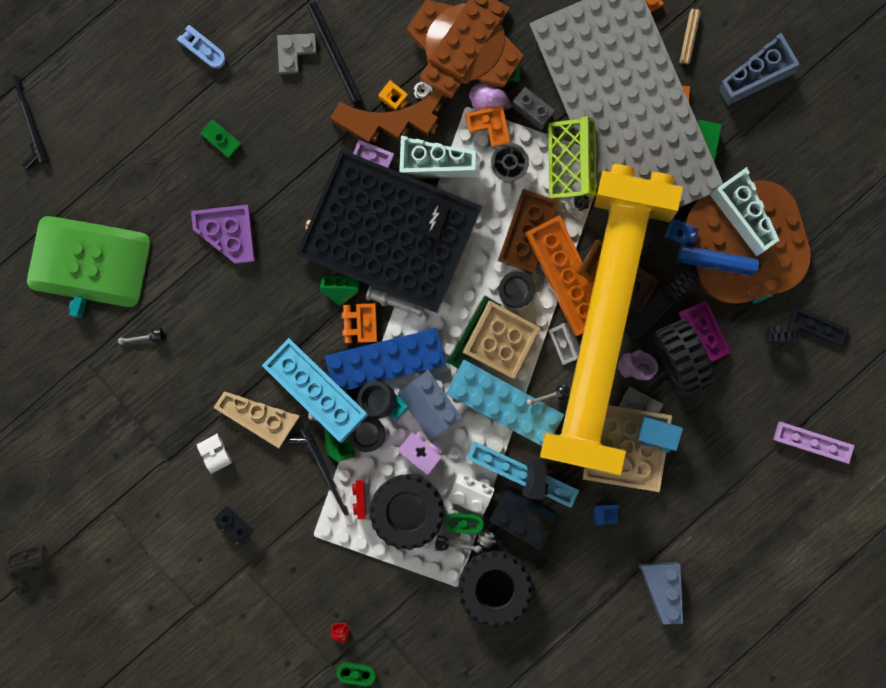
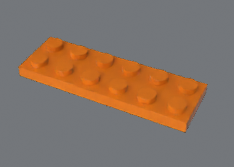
[525,215,594,336]

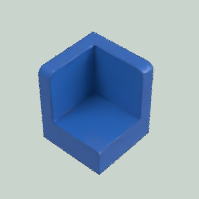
[594,504,619,525]

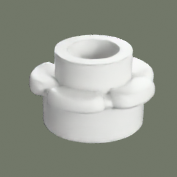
[414,82,432,100]

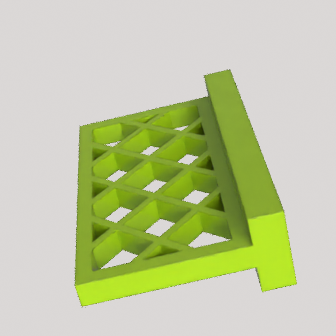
[548,116,596,199]

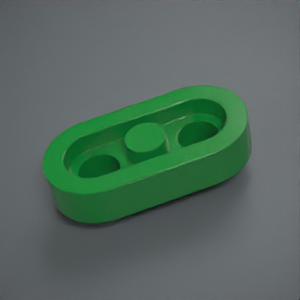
[445,513,483,534]
[336,662,376,686]

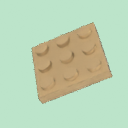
[463,301,540,379]

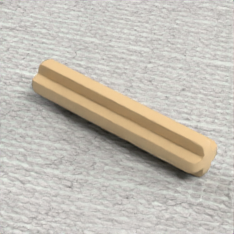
[680,9,701,65]

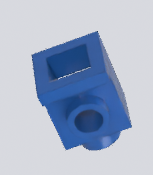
[665,219,699,246]

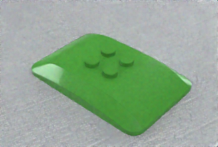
[27,216,151,307]

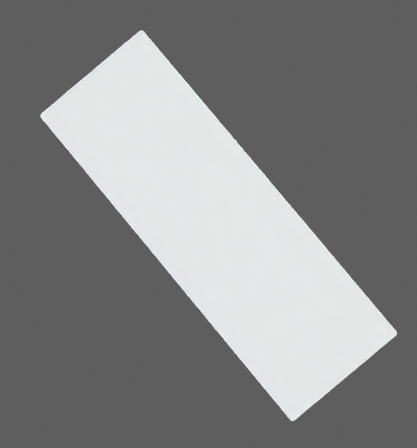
[314,107,597,587]

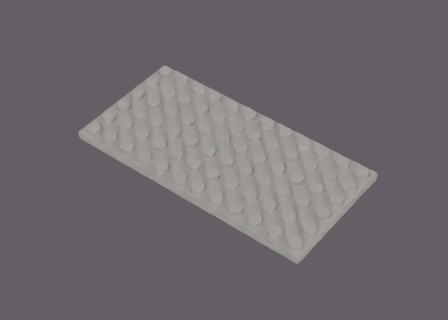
[529,0,723,220]

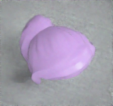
[469,83,512,111]
[618,349,658,380]

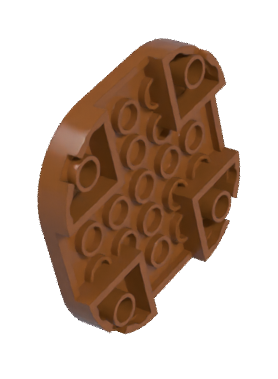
[685,180,811,305]

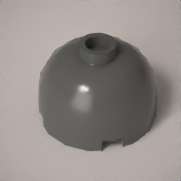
[491,143,529,182]

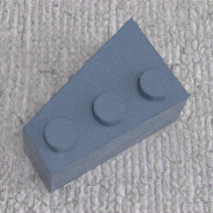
[638,562,683,624]

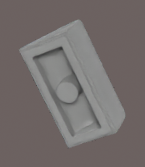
[549,322,580,365]

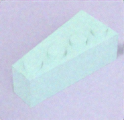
[400,136,480,179]
[710,167,779,256]

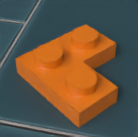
[465,106,510,148]

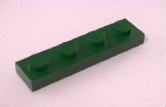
[446,295,502,369]

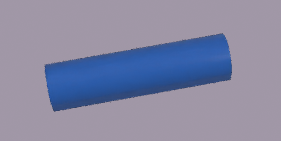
[677,245,759,276]

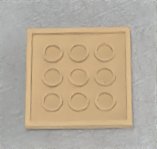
[582,405,672,492]

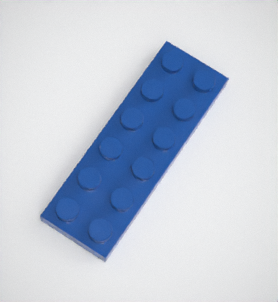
[325,328,446,391]

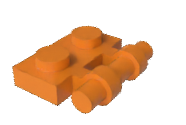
[342,303,377,344]

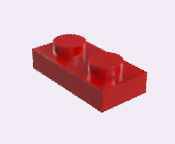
[352,479,366,519]

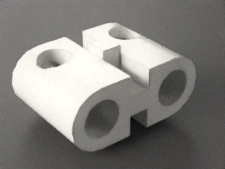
[197,434,232,474]

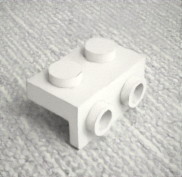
[448,473,494,516]

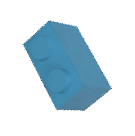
[636,416,683,453]

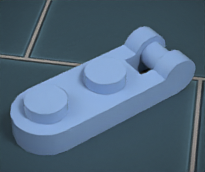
[177,25,226,69]

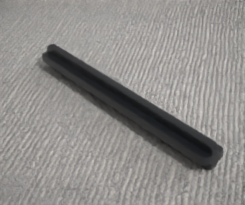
[307,1,362,104]

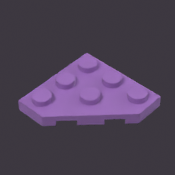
[191,205,255,264]

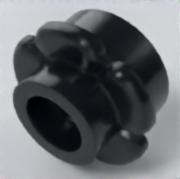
[574,196,590,211]

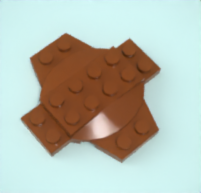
[406,0,524,99]

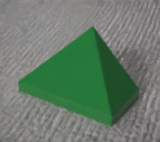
[320,276,360,306]
[324,428,356,462]

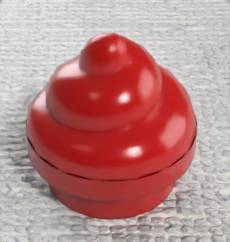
[330,623,350,644]

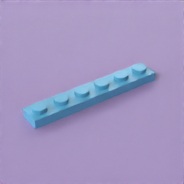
[466,441,579,508]

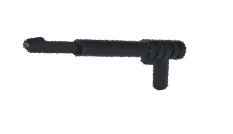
[12,75,48,170]
[286,428,349,516]

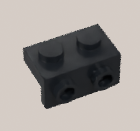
[213,506,255,546]

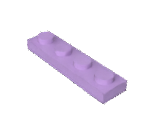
[773,422,854,464]

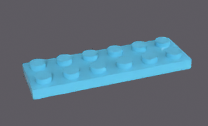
[262,338,368,443]
[445,360,564,446]

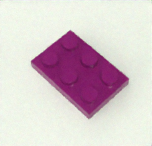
[679,301,731,362]

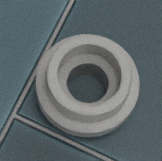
[477,530,496,548]

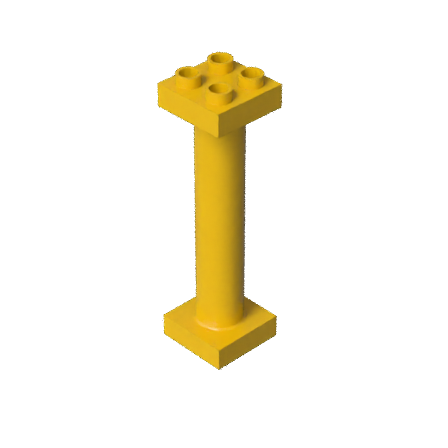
[540,164,683,475]

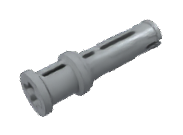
[366,286,424,317]

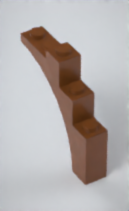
[330,90,448,144]

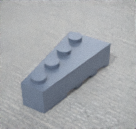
[719,33,800,105]

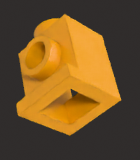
[378,80,409,111]

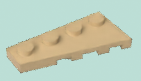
[213,391,300,449]

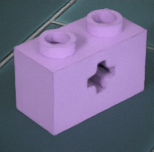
[397,432,442,475]

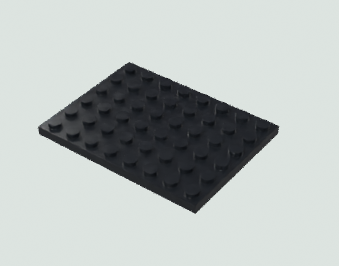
[296,149,482,314]

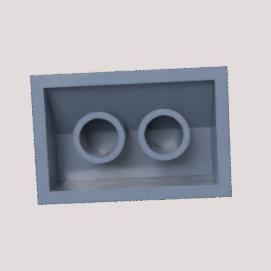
[398,370,462,440]

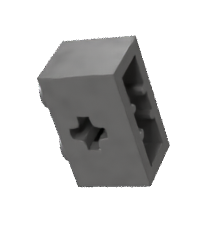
[512,87,555,130]

